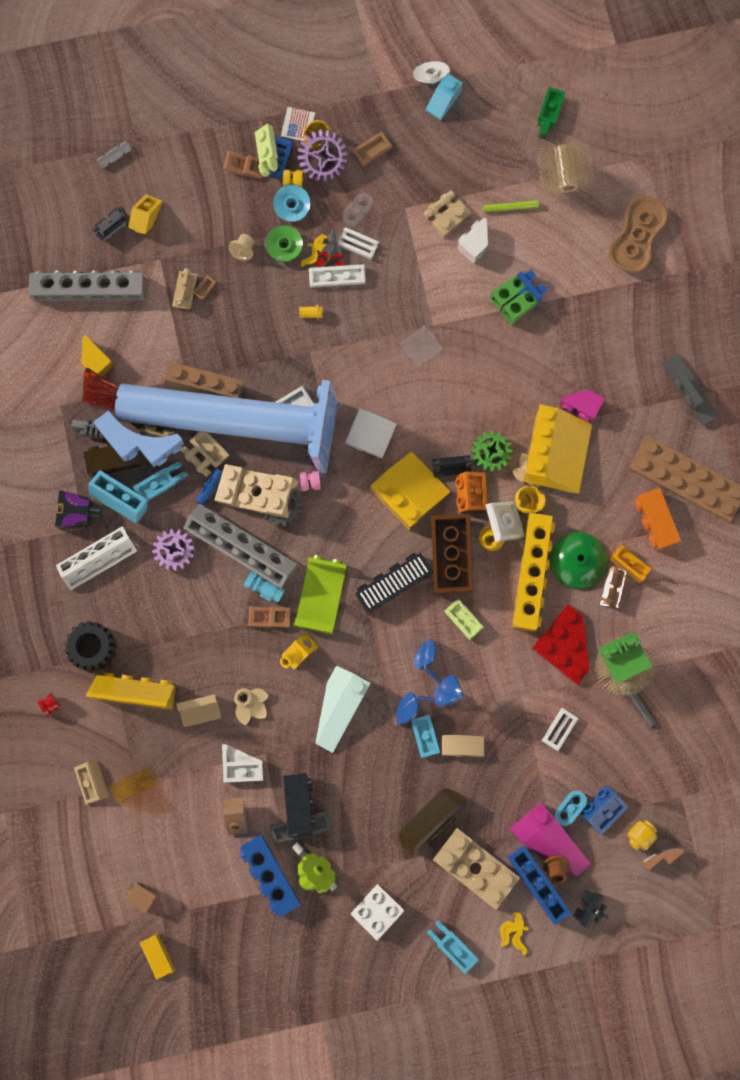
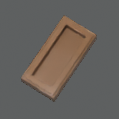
[352,131,392,167]

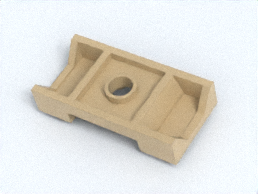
[215,464,298,518]
[433,828,520,910]

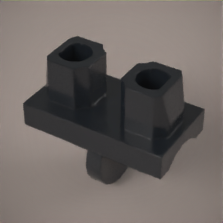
[573,890,609,928]

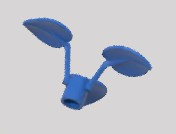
[396,638,465,726]

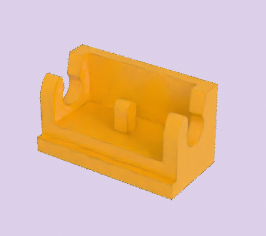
[609,544,652,583]

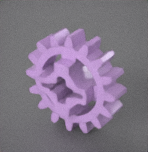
[152,529,195,571]

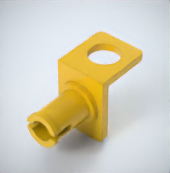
[280,633,319,669]

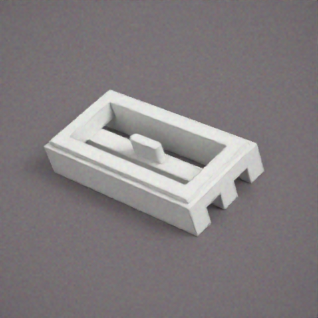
[337,227,379,260]
[541,708,579,751]

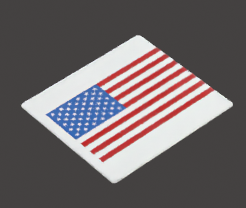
[281,107,315,141]

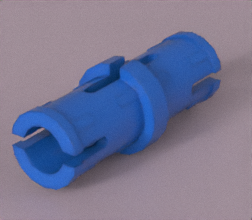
[195,469,223,507]

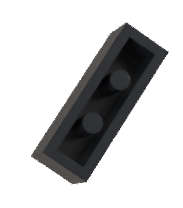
[283,773,316,838]

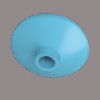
[273,185,310,222]

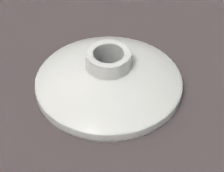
[413,62,450,84]

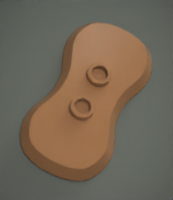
[608,195,668,273]

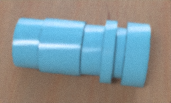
[243,571,285,603]

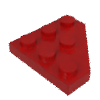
[532,604,590,685]

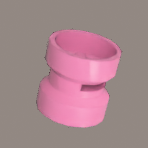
[300,471,321,491]

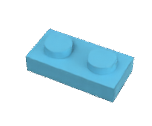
[411,715,440,758]

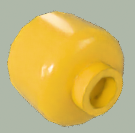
[628,821,657,851]

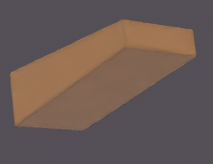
[194,275,217,301]

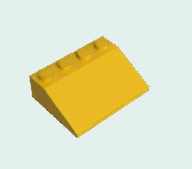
[523,404,592,494]
[86,672,177,710]

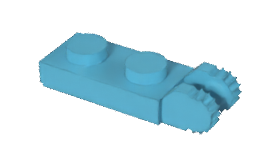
[133,461,188,501]
[427,920,479,975]

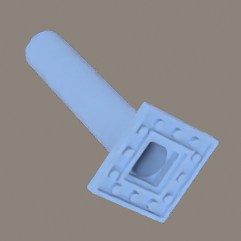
[115,380,338,474]

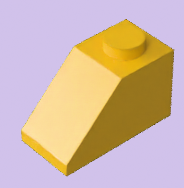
[128,194,163,234]
[81,335,114,381]

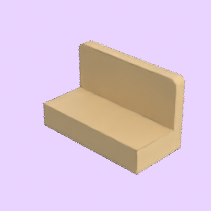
[176,694,221,727]

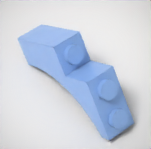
[93,411,184,467]

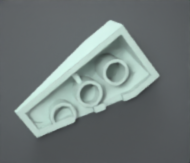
[316,666,371,753]

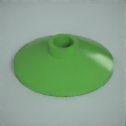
[265,225,303,262]

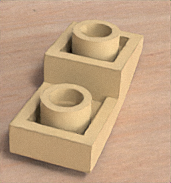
[442,735,484,757]

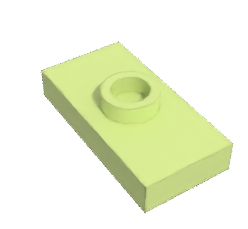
[444,598,484,640]

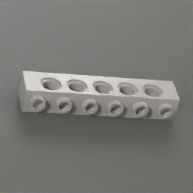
[29,270,145,301]
[184,504,297,588]

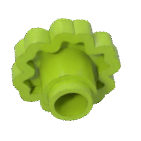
[298,853,335,893]

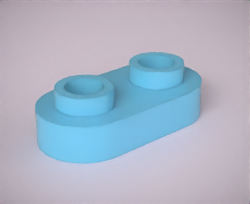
[554,791,587,826]

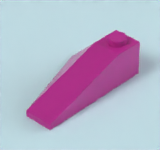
[509,803,591,877]

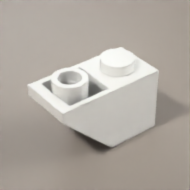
[458,217,488,264]

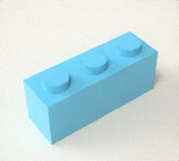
[88,470,148,524]

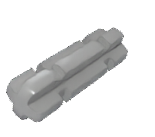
[97,141,131,168]

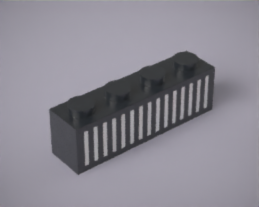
[355,552,433,615]

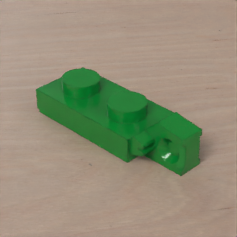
[537,87,566,139]

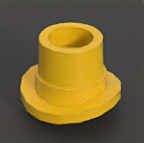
[479,525,505,551]

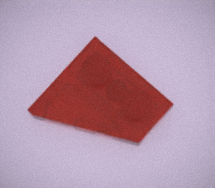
[83,368,118,409]

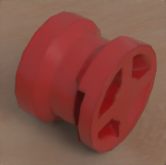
[37,693,61,717]

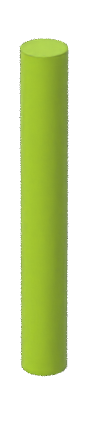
[483,200,539,213]

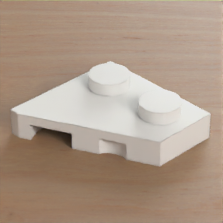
[222,744,263,783]

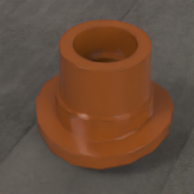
[542,855,570,884]

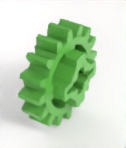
[471,431,513,473]

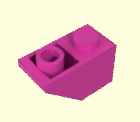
[559,390,605,422]

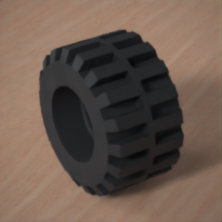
[64,621,117,672]

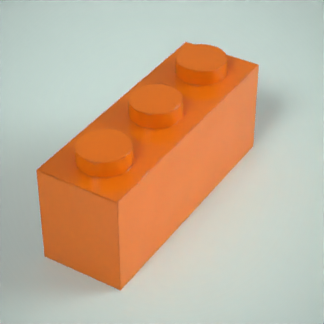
[634,488,681,551]

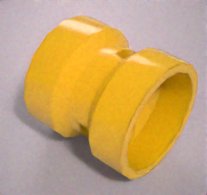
[283,169,303,188]

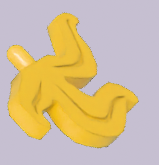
[301,234,332,268]
[500,912,529,956]

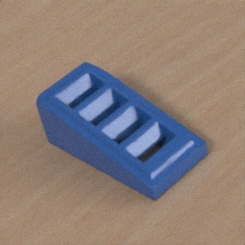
[268,137,294,180]

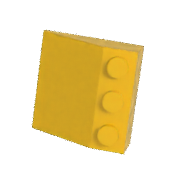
[370,451,451,531]

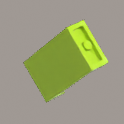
[294,555,346,635]

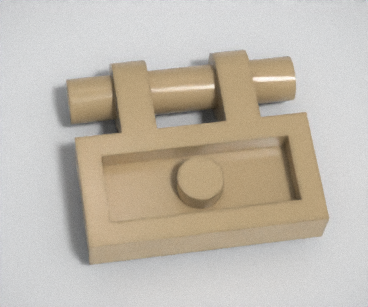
[423,190,471,238]
[180,431,230,478]

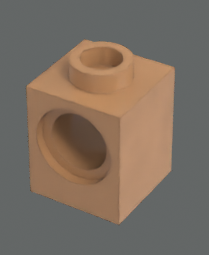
[125,882,158,913]

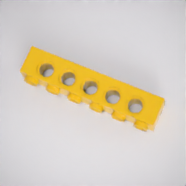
[512,513,555,632]

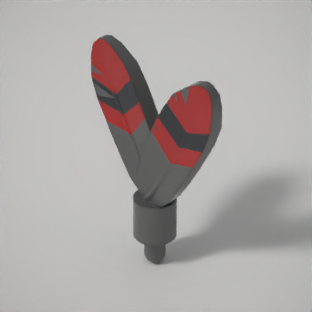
[316,229,344,267]

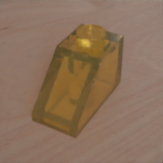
[109,768,156,804]

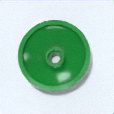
[550,532,608,589]

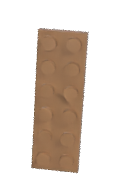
[628,436,740,523]

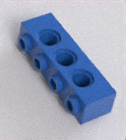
[239,834,301,918]
[506,845,571,925]

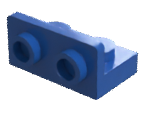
[580,786,628,835]

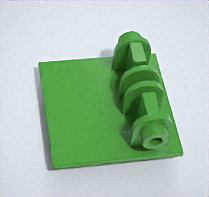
[598,632,652,684]

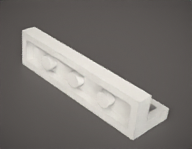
[56,526,137,591]

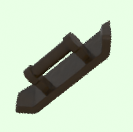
[399,788,467,856]

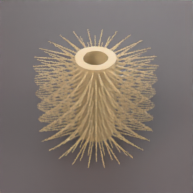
[537,138,595,199]
[593,635,657,697]

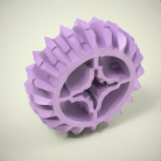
[298,129,348,181]

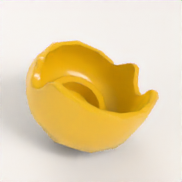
[303,120,331,150]
[515,486,546,514]

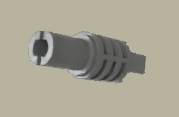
[71,419,106,440]

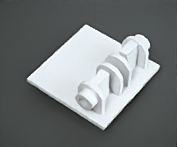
[351,884,404,941]

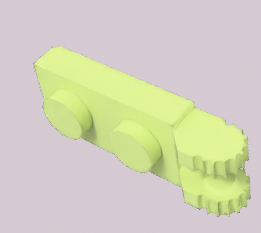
[255,124,278,177]

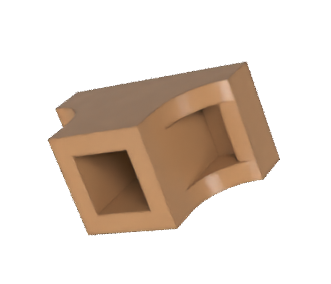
[223,797,248,835]

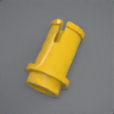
[299,305,323,320]

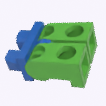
[489,270,548,326]

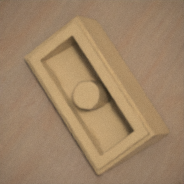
[74,760,109,805]

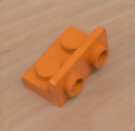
[455,472,488,512]

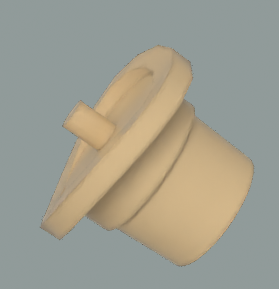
[229,234,254,261]

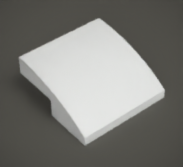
[345,409,397,459]

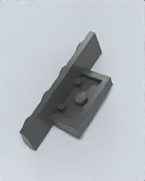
[662,354,719,426]

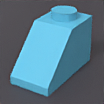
[426,73,462,121]

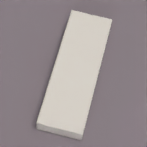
[309,264,366,288]

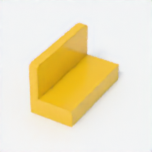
[140,933,176,980]

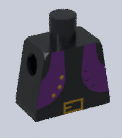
[55,490,102,530]

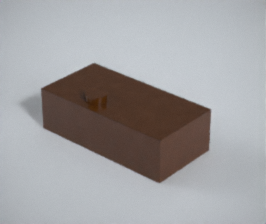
[431,514,474,595]

